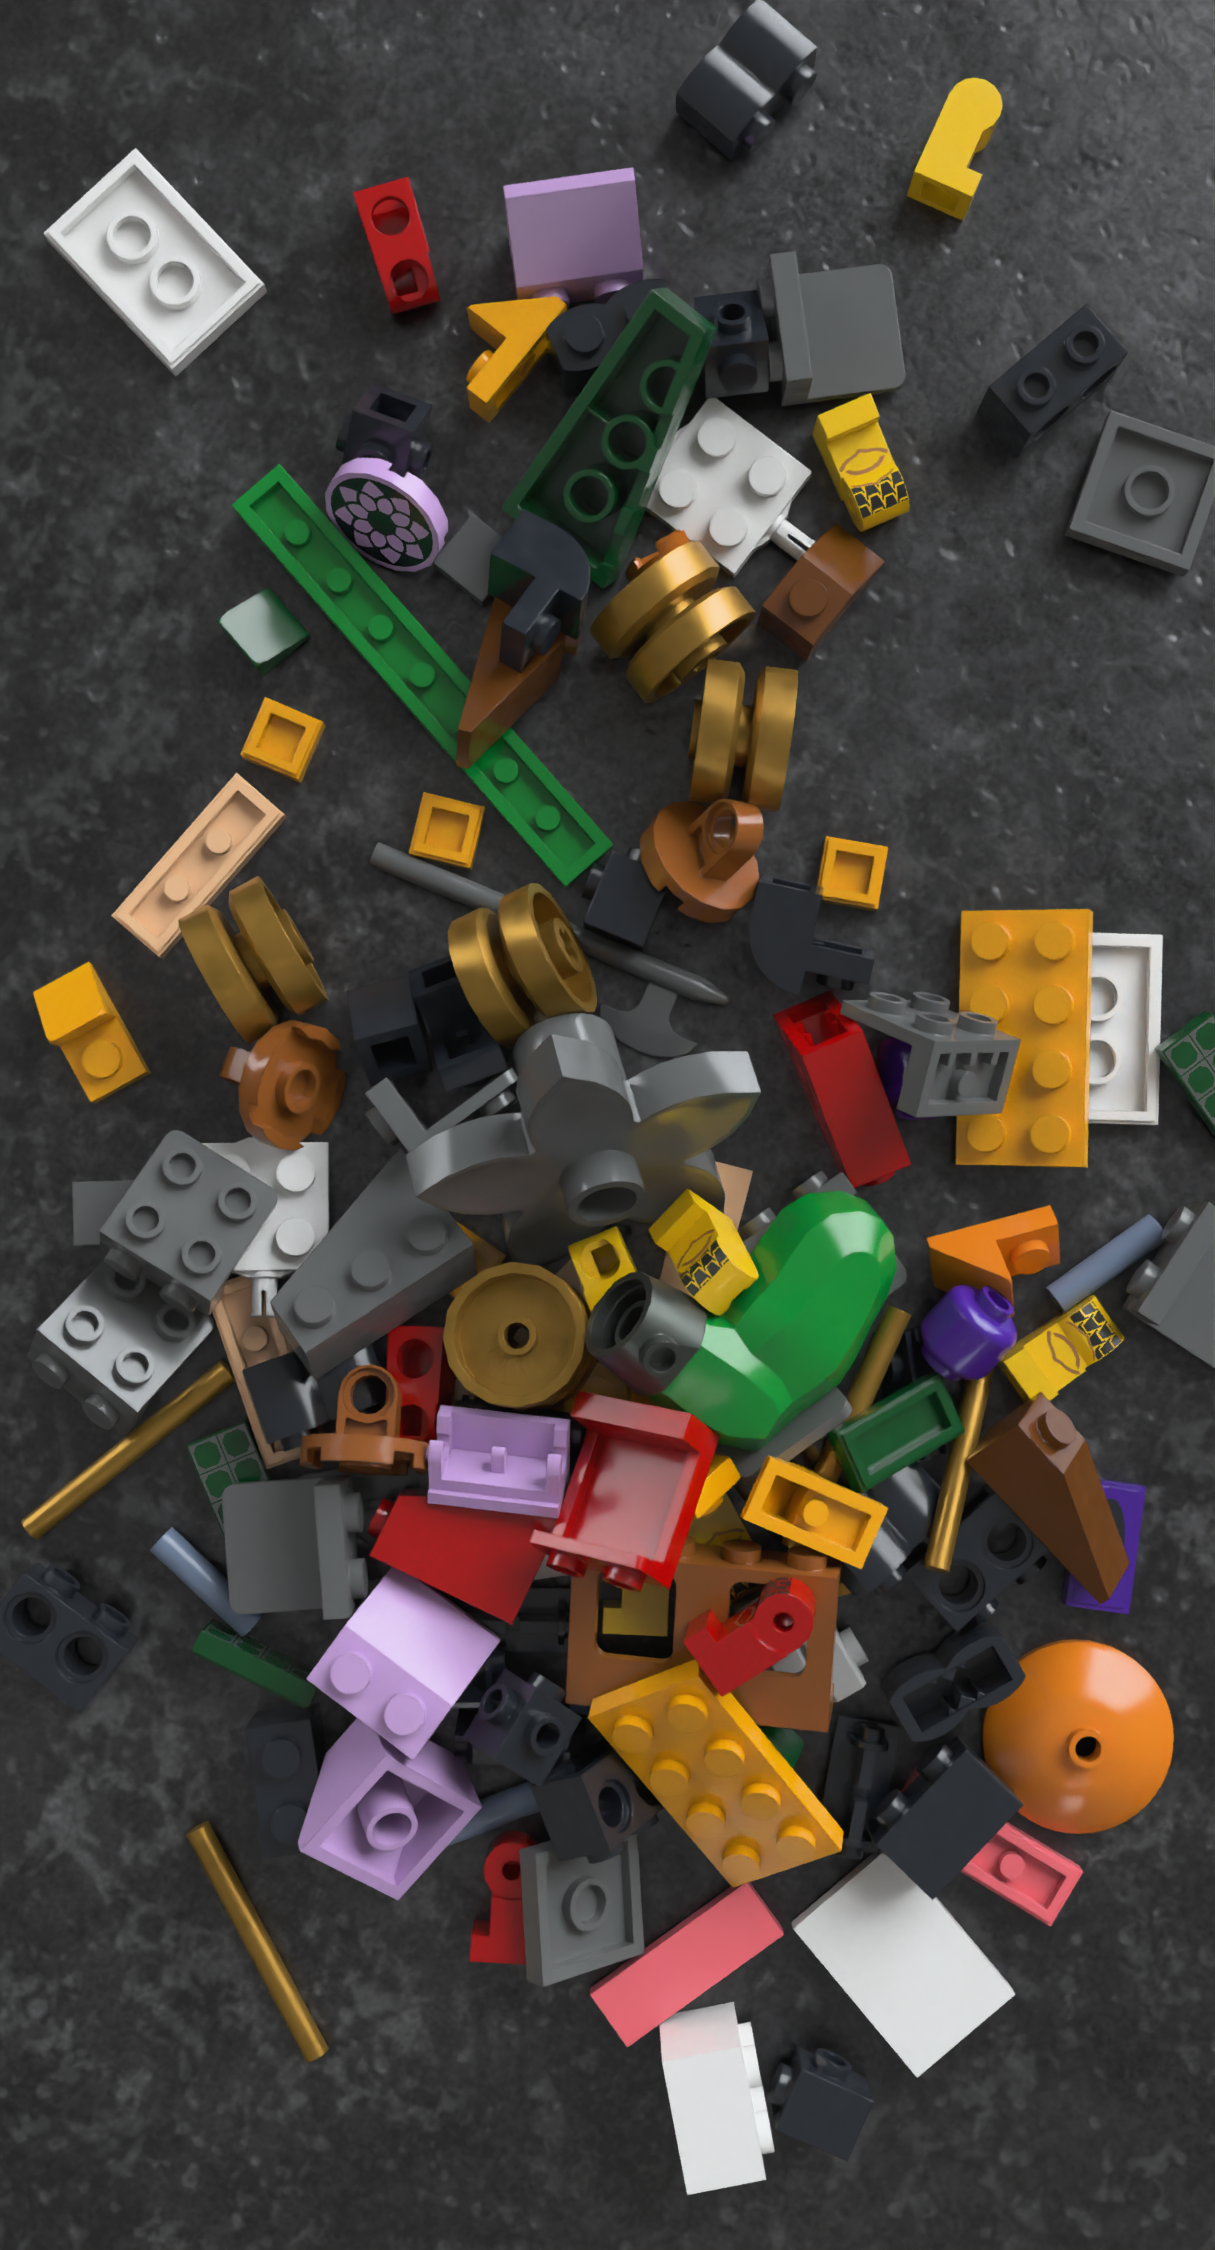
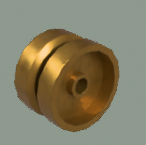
[590,541,756,704]
[688,658,798,812]
[178,876,329,1044]
[447,883,597,1049]
[443,1262,597,1413]

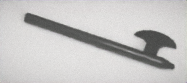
[369,842,730,1058]

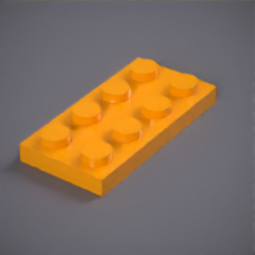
[956,909,1093,1168]
[588,1659,844,1888]

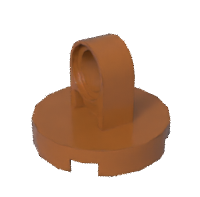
[639,799,764,923]
[219,1020,346,1151]
[300,1364,429,1476]

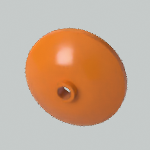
[981,1639,1174,1834]

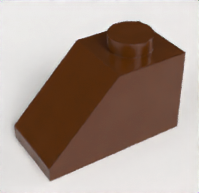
[757,523,885,662]

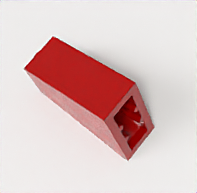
[772,991,911,1188]
[366,1488,565,1625]

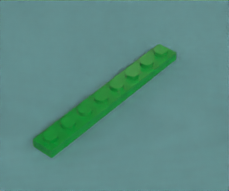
[232,464,614,889]

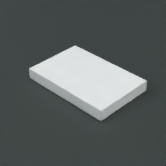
[44,148,267,376]
[1089,933,1163,1125]
[791,1849,1015,2078]

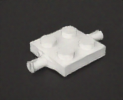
[646,398,816,578]
[202,1136,329,1318]

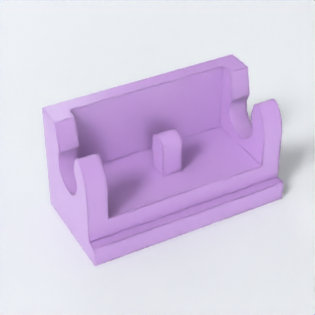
[427,1405,570,1518]

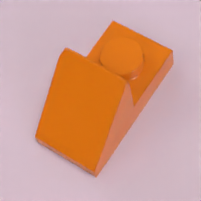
[926,1205,1060,1317]

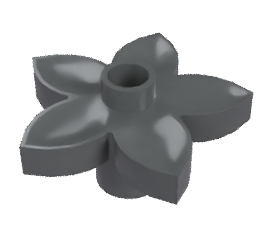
[406,1013,761,1267]

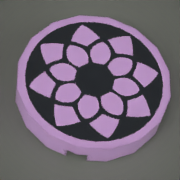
[325,458,448,572]

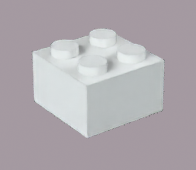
[659,2002,775,2195]

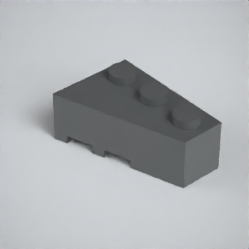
[270,1147,477,1380]

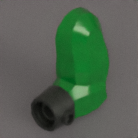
[585,1191,897,1451]

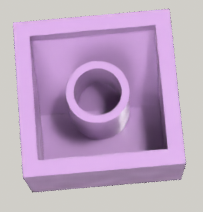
[503,167,643,308]
[307,1567,501,1760]
[297,1718,482,1900]

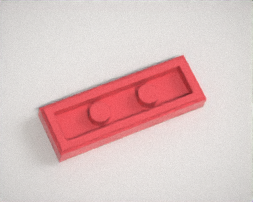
[901,1766,1083,1927]
[590,1882,784,2048]

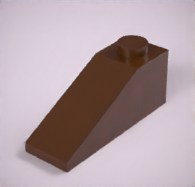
[456,598,583,769]
[966,1392,1130,1605]

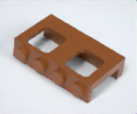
[565,1535,842,1733]

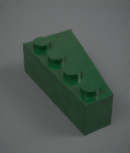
[501,287,718,589]

